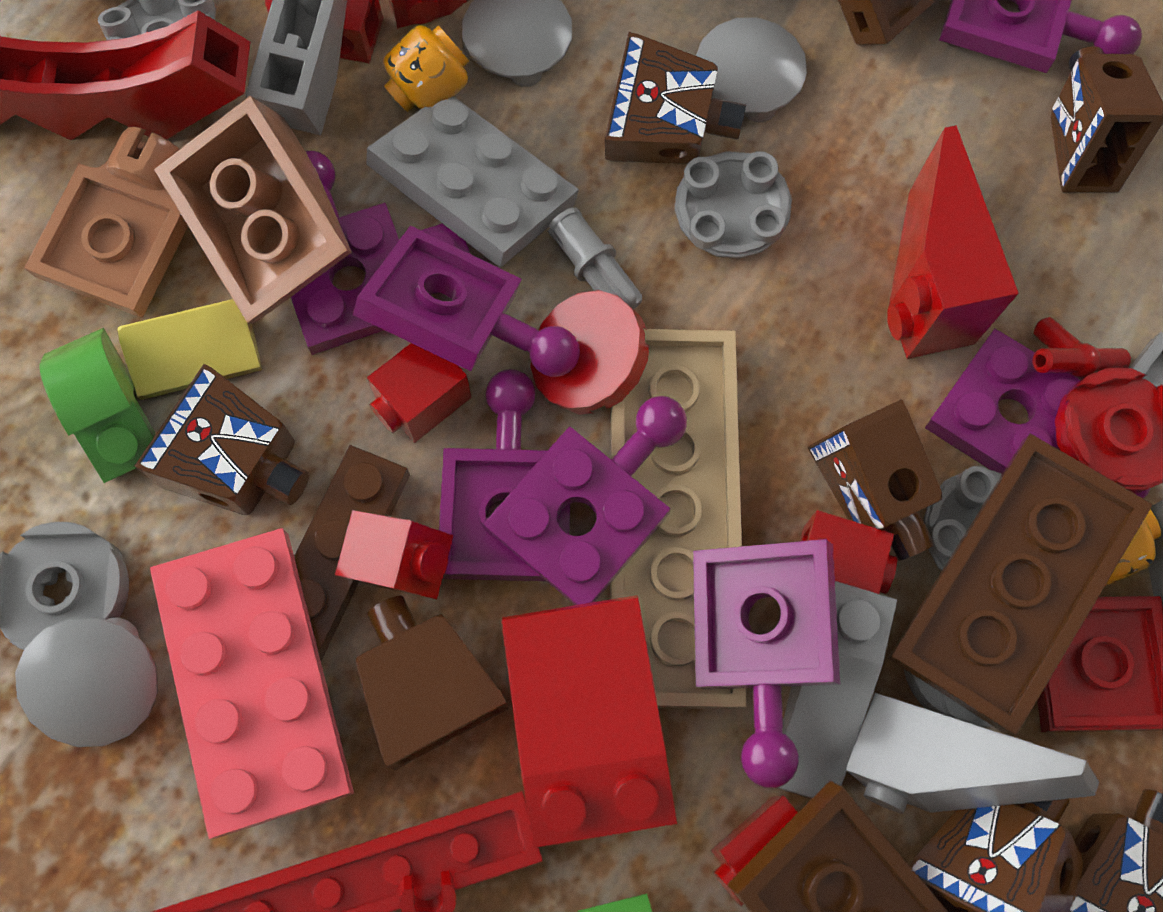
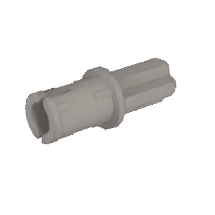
[548,207,642,309]

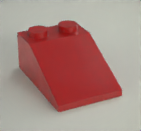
[887,125,1019,359]
[502,595,677,848]

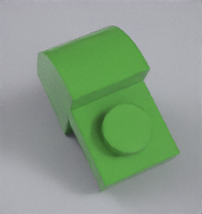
[39,328,156,483]

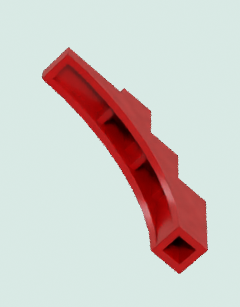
[0,10,251,140]

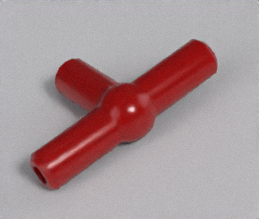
[1032,317,1131,377]

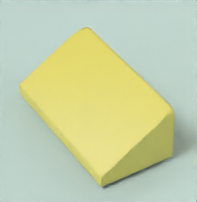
[117,299,262,400]

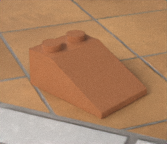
[154,96,352,324]

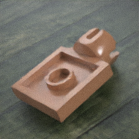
[24,127,188,318]

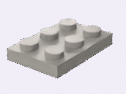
[366,96,579,268]

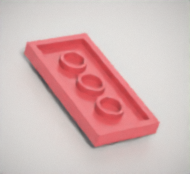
[150,528,354,839]

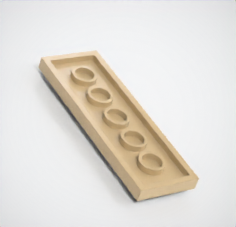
[610,329,747,710]

